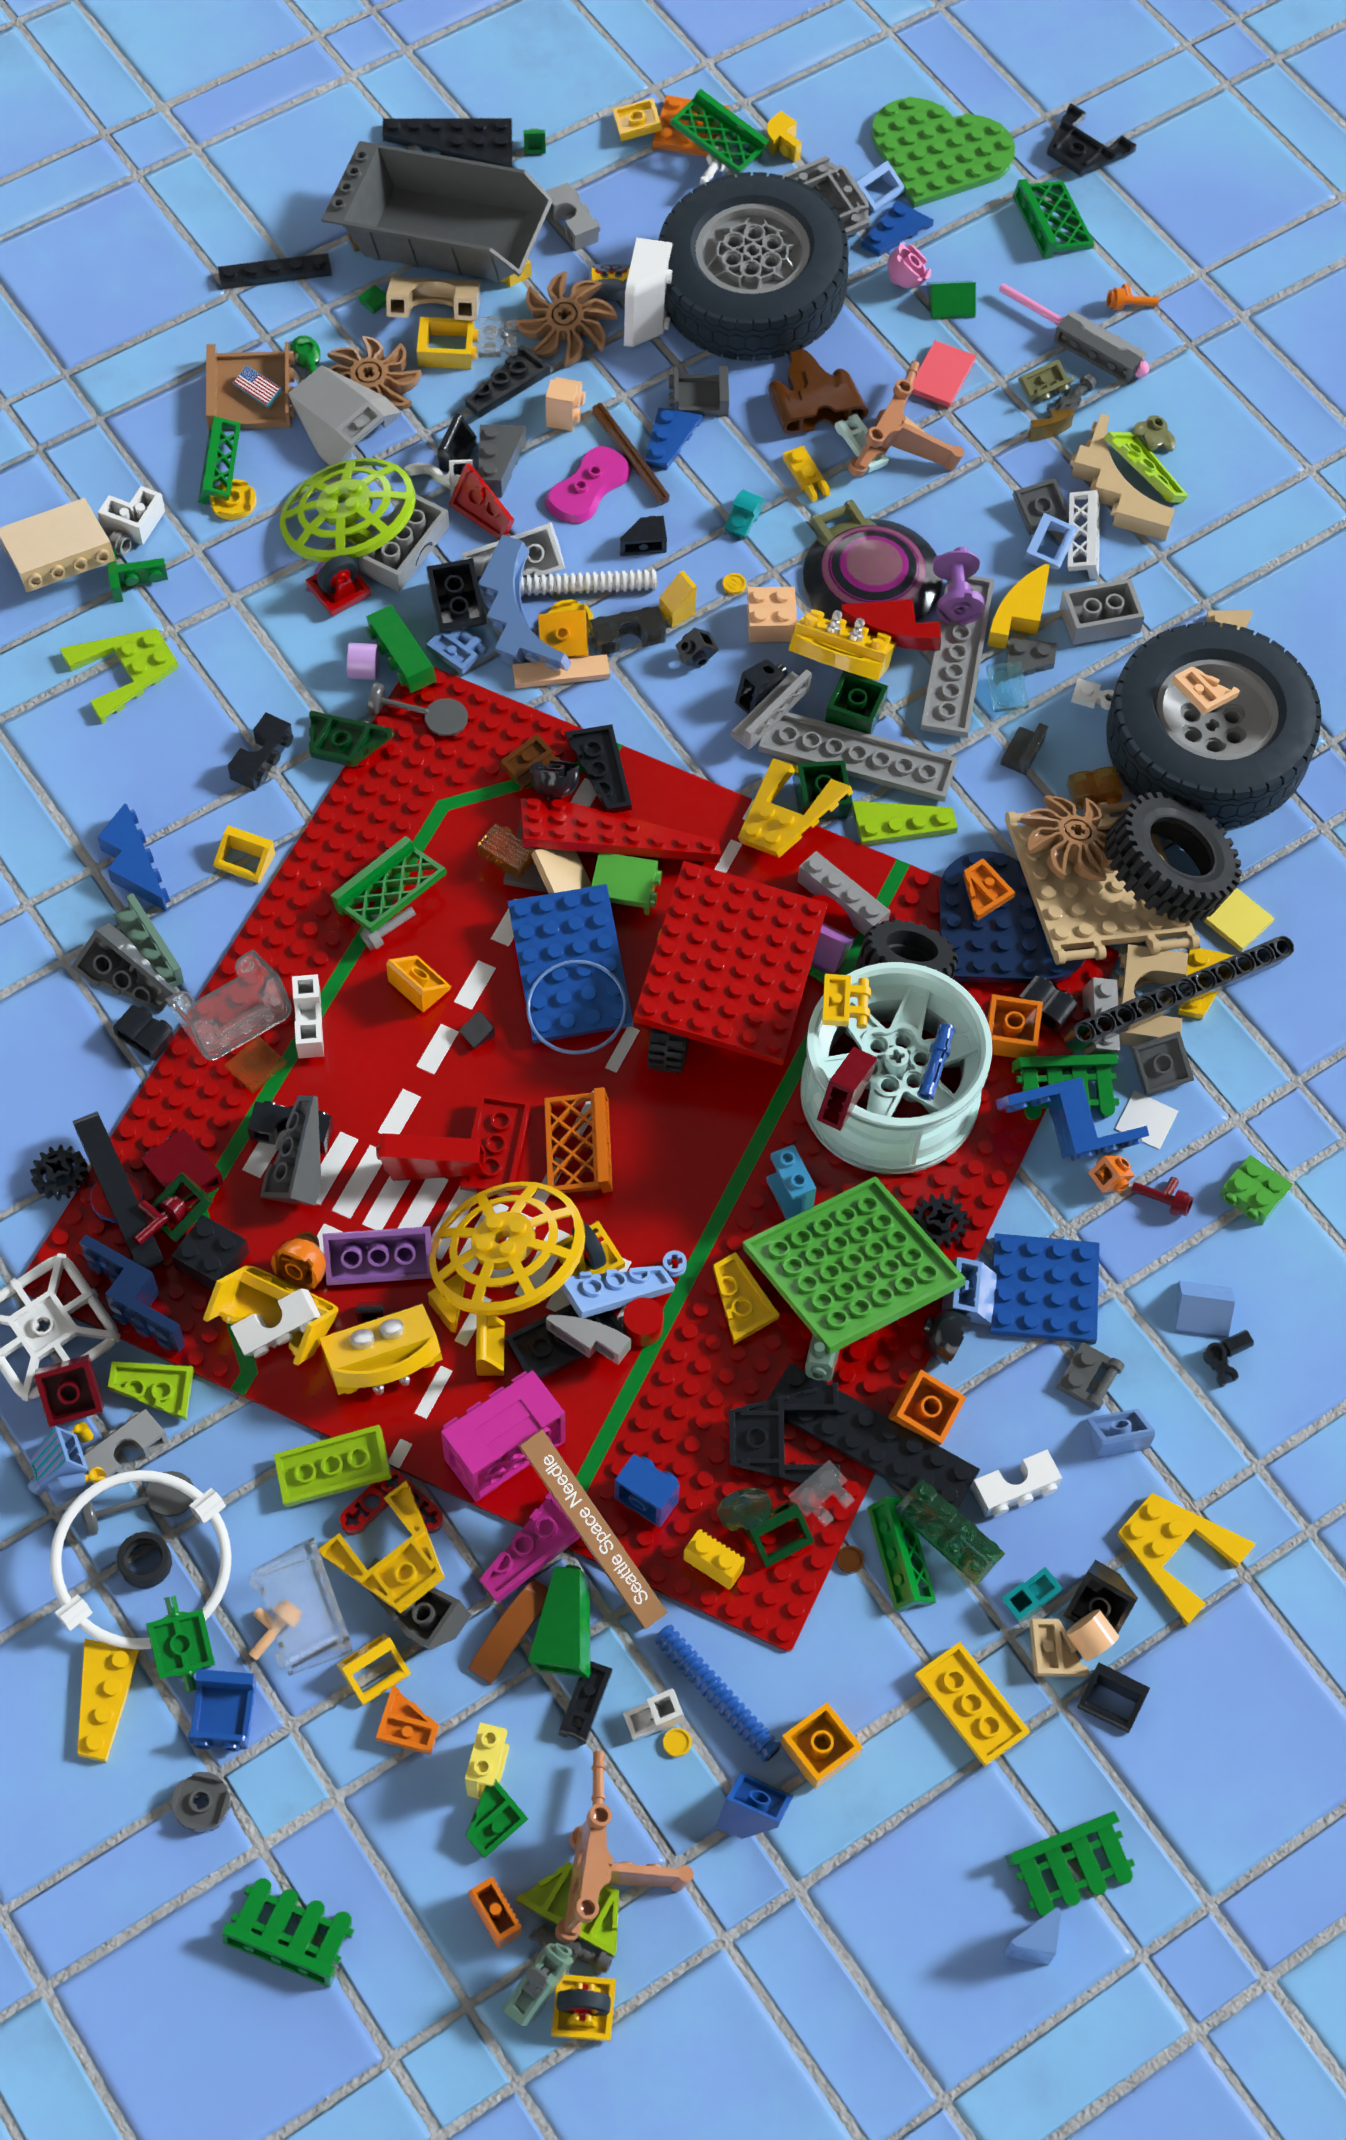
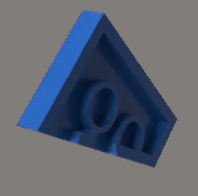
[861,201,934,257]
[645,407,703,470]

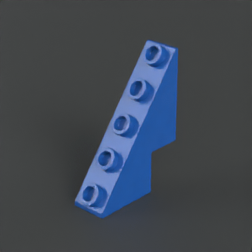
[97,803,170,911]

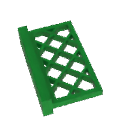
[669,89,769,175]
[1013,179,1095,259]
[331,836,447,933]

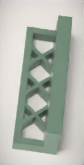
[113,893,184,988]

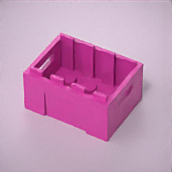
[441,1370,566,1502]

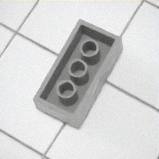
[358,495,449,593]

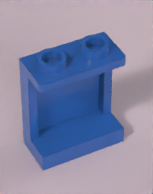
[188,1669,257,1752]

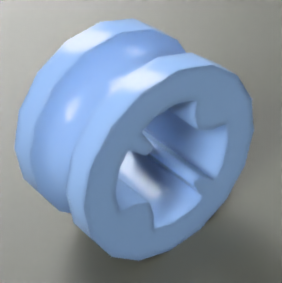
[663,1250,687,1278]

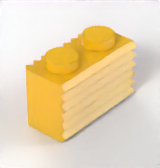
[683,1529,745,1590]

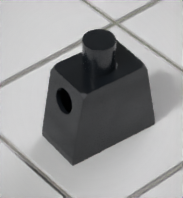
[735,659,788,714]

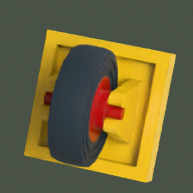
[556,1221,625,1276]
[551,1974,616,2042]

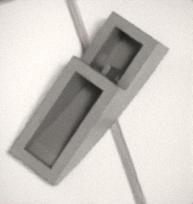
[546,1315,631,1365]

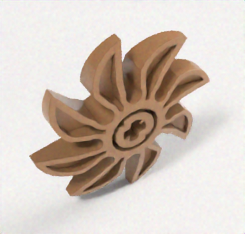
[514,271,618,368]
[327,336,421,411]
[1020,796,1113,881]

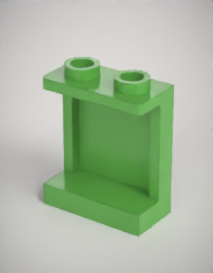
[591,853,662,915]

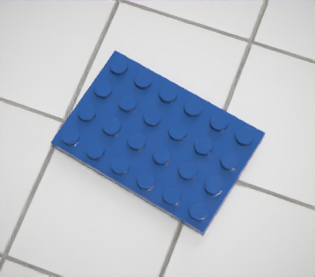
[508,884,633,1044]

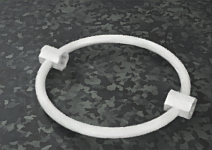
[50,1470,232,1650]

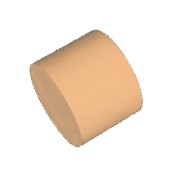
[1066,1609,1119,1661]

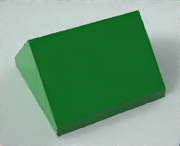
[927,281,976,319]

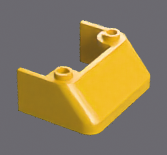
[203,1266,338,1365]

